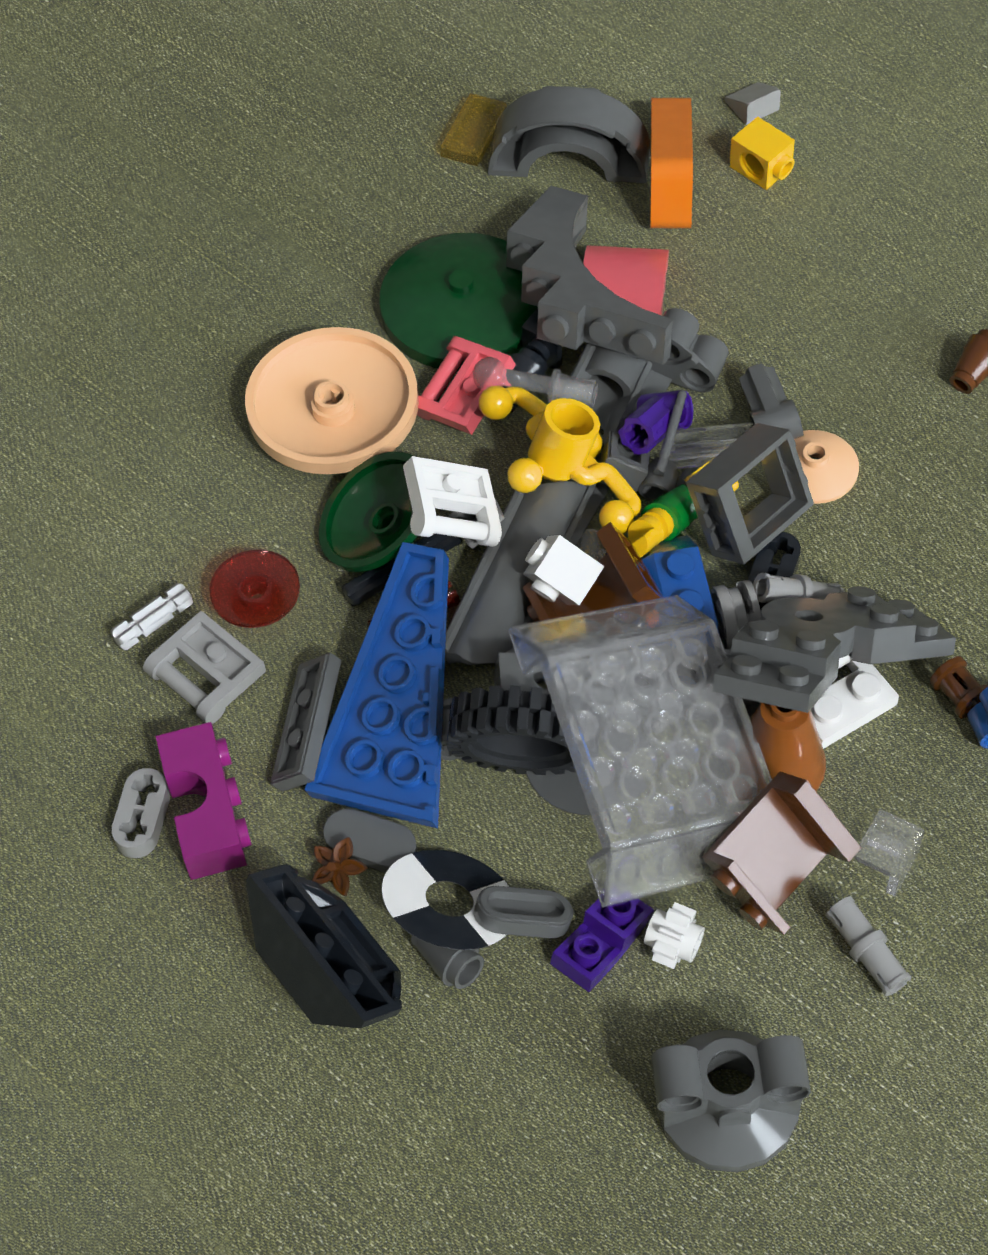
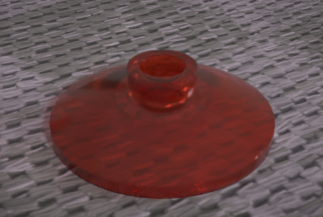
[209,550,300,628]

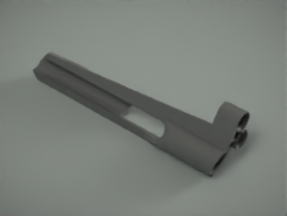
[445,308,729,666]

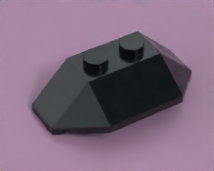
[246,863,402,1029]

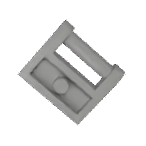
[143,611,266,724]

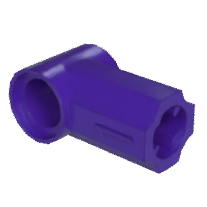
[618,390,694,454]

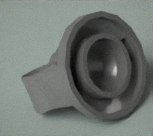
[651,1029,811,1173]

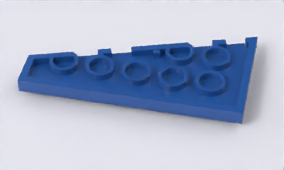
[305,542,449,829]

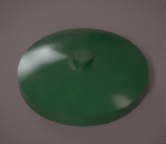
[379,233,538,371]

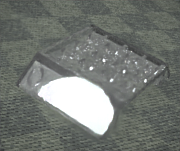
[508,595,772,908]

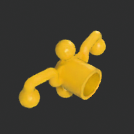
[479,385,641,534]

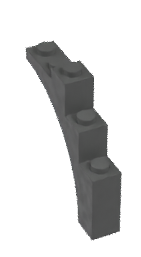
[506,186,673,365]

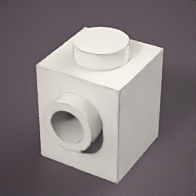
[523,535,604,605]

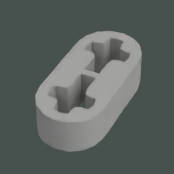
[112,768,170,858]

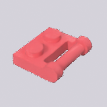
[417,336,516,435]

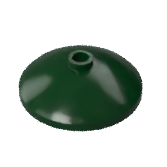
[319,451,418,572]

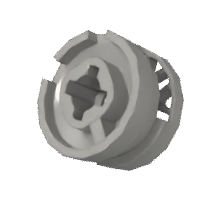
[711,580,761,649]

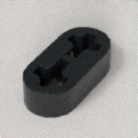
[748,532,801,610]

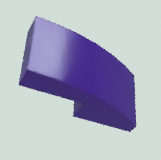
[550,882,654,992]

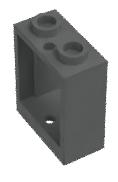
[686,423,814,565]

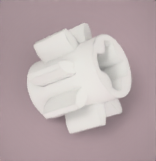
[644,902,705,969]

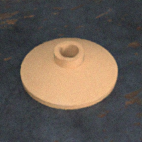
[794,430,859,504]

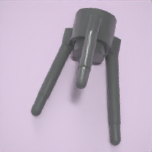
[638,390,709,502]

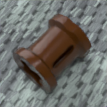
[929,656,988,719]

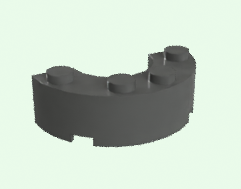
[488,86,651,183]

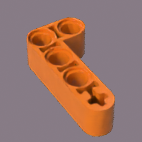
[650,98,693,228]

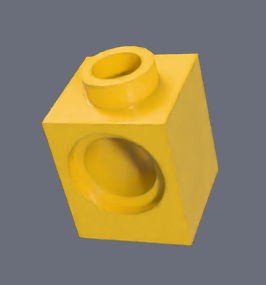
[730,116,795,190]

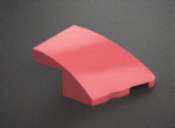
[583,245,669,315]

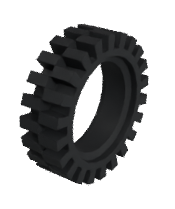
[446,685,600,775]

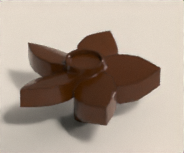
[312,837,368,896]

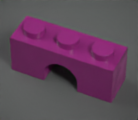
[156,722,252,880]

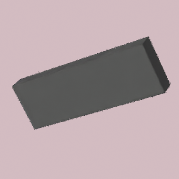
[271,652,342,792]

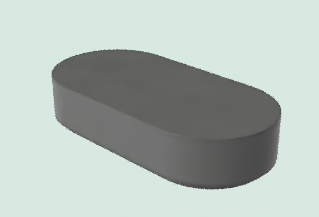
[323,809,417,873]
[473,886,574,938]

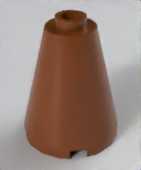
[731,702,826,800]

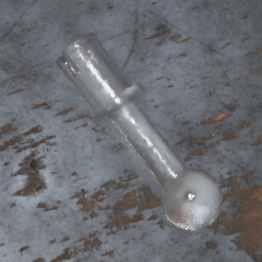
[472,357,598,408]

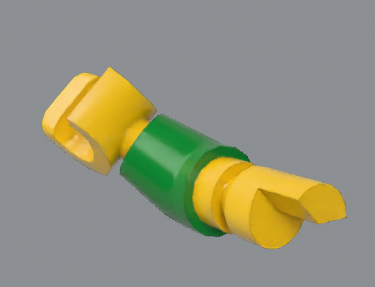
[628,458,739,557]

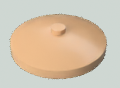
[245,327,419,474]

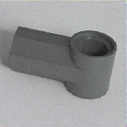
[739,363,804,439]

